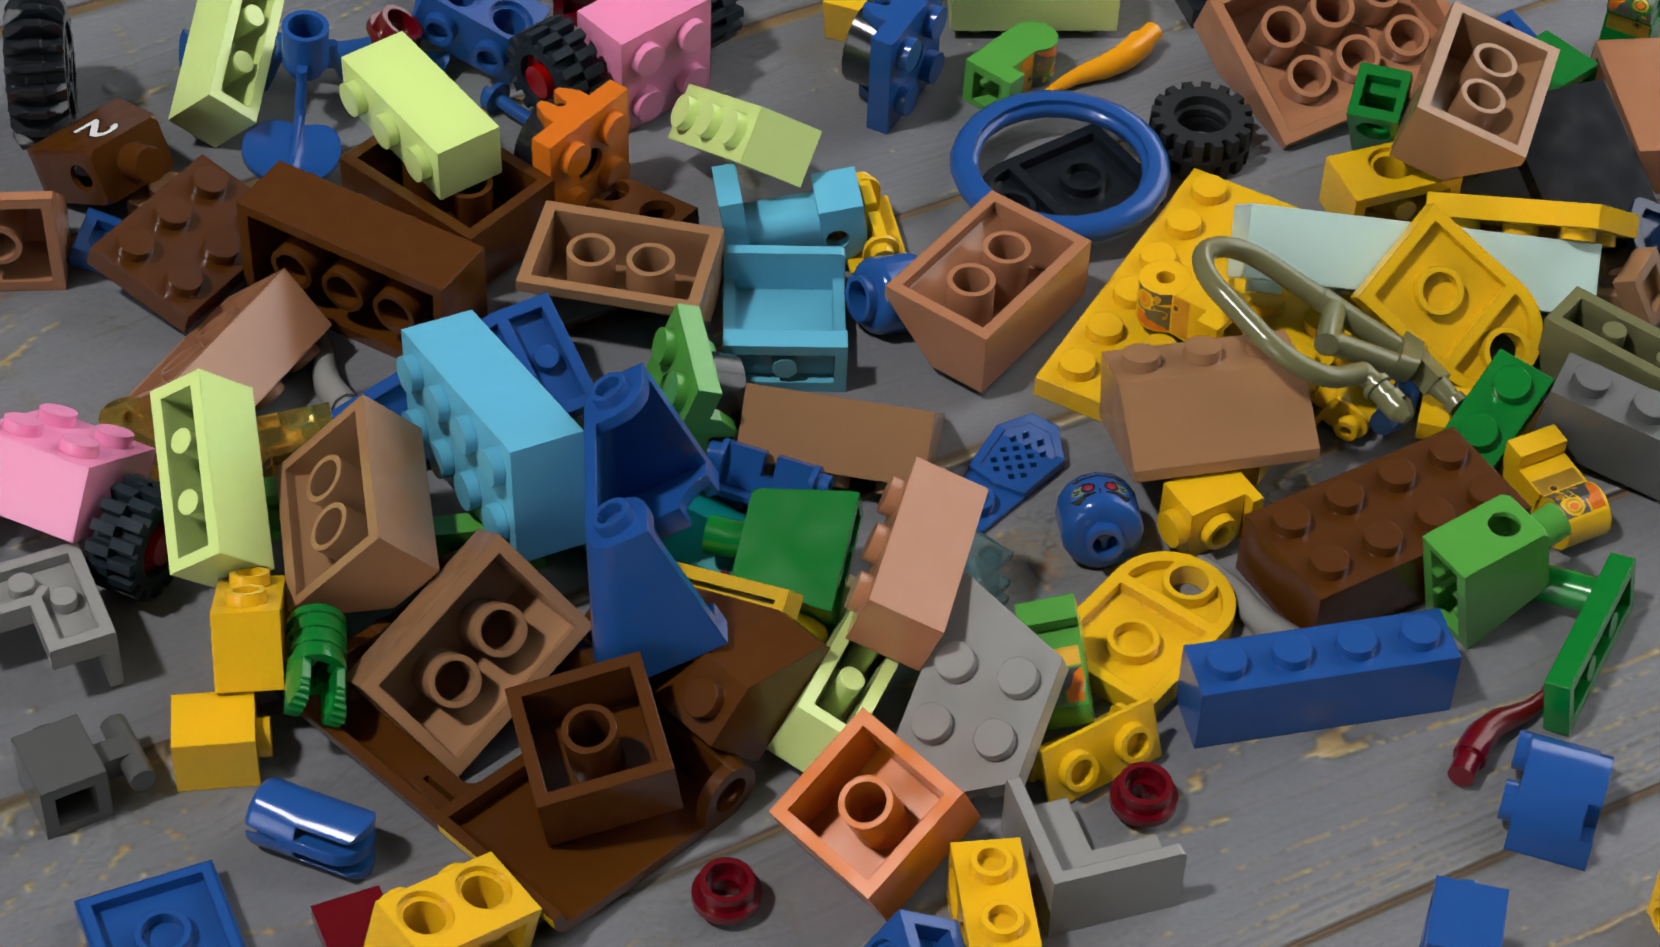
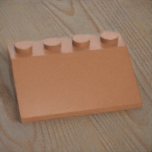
[1193,0,1451,149]

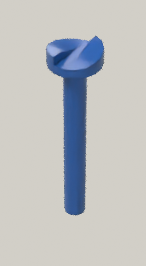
[480,81,531,125]

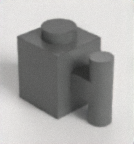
[11,714,157,840]

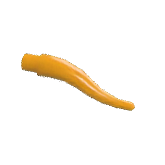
[1044,22,1163,91]

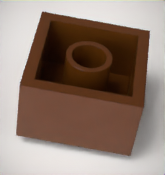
[505,651,684,847]

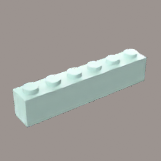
[1227,203,1602,325]

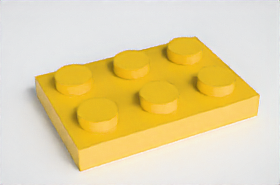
[1426,191,1640,248]

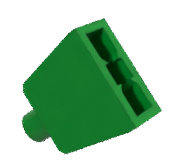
[702,488,864,629]

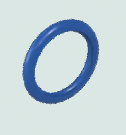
[950,90,1171,242]

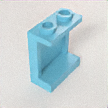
[723,245,848,392]

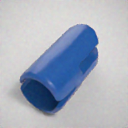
[245,777,376,879]

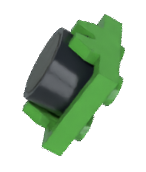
[646,303,746,454]

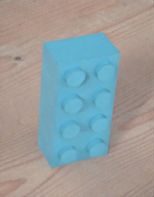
[396,310,586,561]

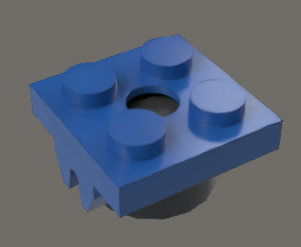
[841,0,948,135]

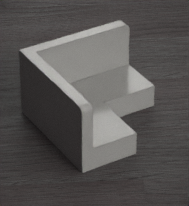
[0,542,124,687]
[1001,777,1187,937]

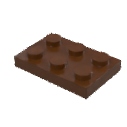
[87,154,250,333]

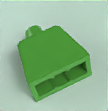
[1422,494,1571,650]

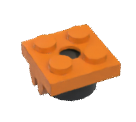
[514,79,630,206]

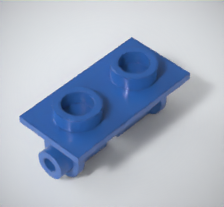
[702,437,834,510]

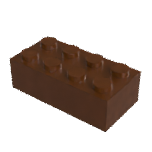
[236,160,488,359]
[1236,426,1532,628]

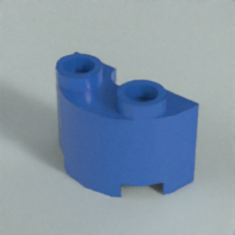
[1497,729,1614,871]

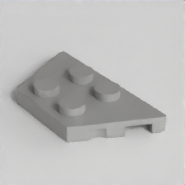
[896,573,1069,799]

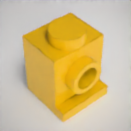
[1157,470,1264,556]

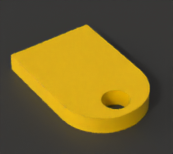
[1350,203,1543,389]
[1078,551,1236,717]

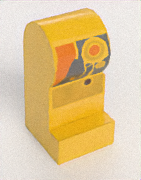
[1136,260,1252,342]
[1499,424,1612,550]

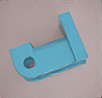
[711,163,867,260]

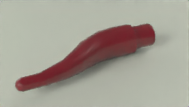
[1447,685,1544,786]

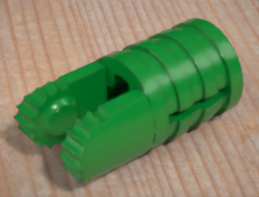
[284,603,348,727]

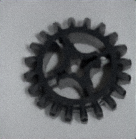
[2,0,79,150]

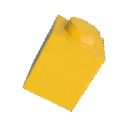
[171,691,273,792]

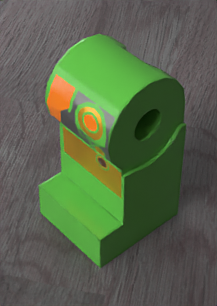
[962,21,1058,110]
[1014,593,1095,732]

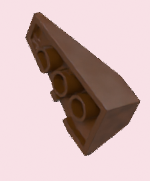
[585,587,830,762]

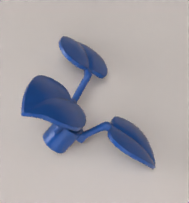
[179,10,449,180]

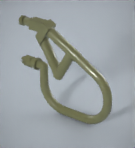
[1192,236,1467,424]

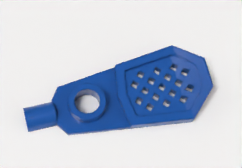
[963,413,1065,535]

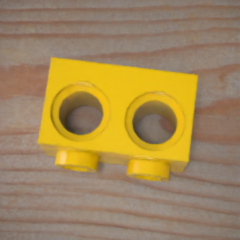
[210,567,288,694]
[945,837,1042,947]
[364,851,542,947]

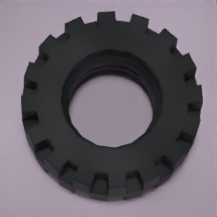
[1149,81,1254,181]

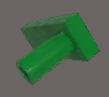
[1532,552,1636,736]

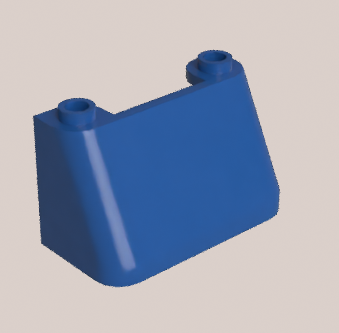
[584,363,728,678]

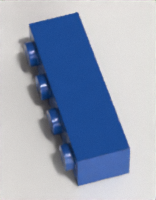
[1176,608,1462,749]

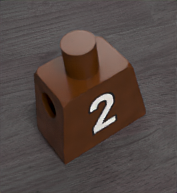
[27,98,174,206]

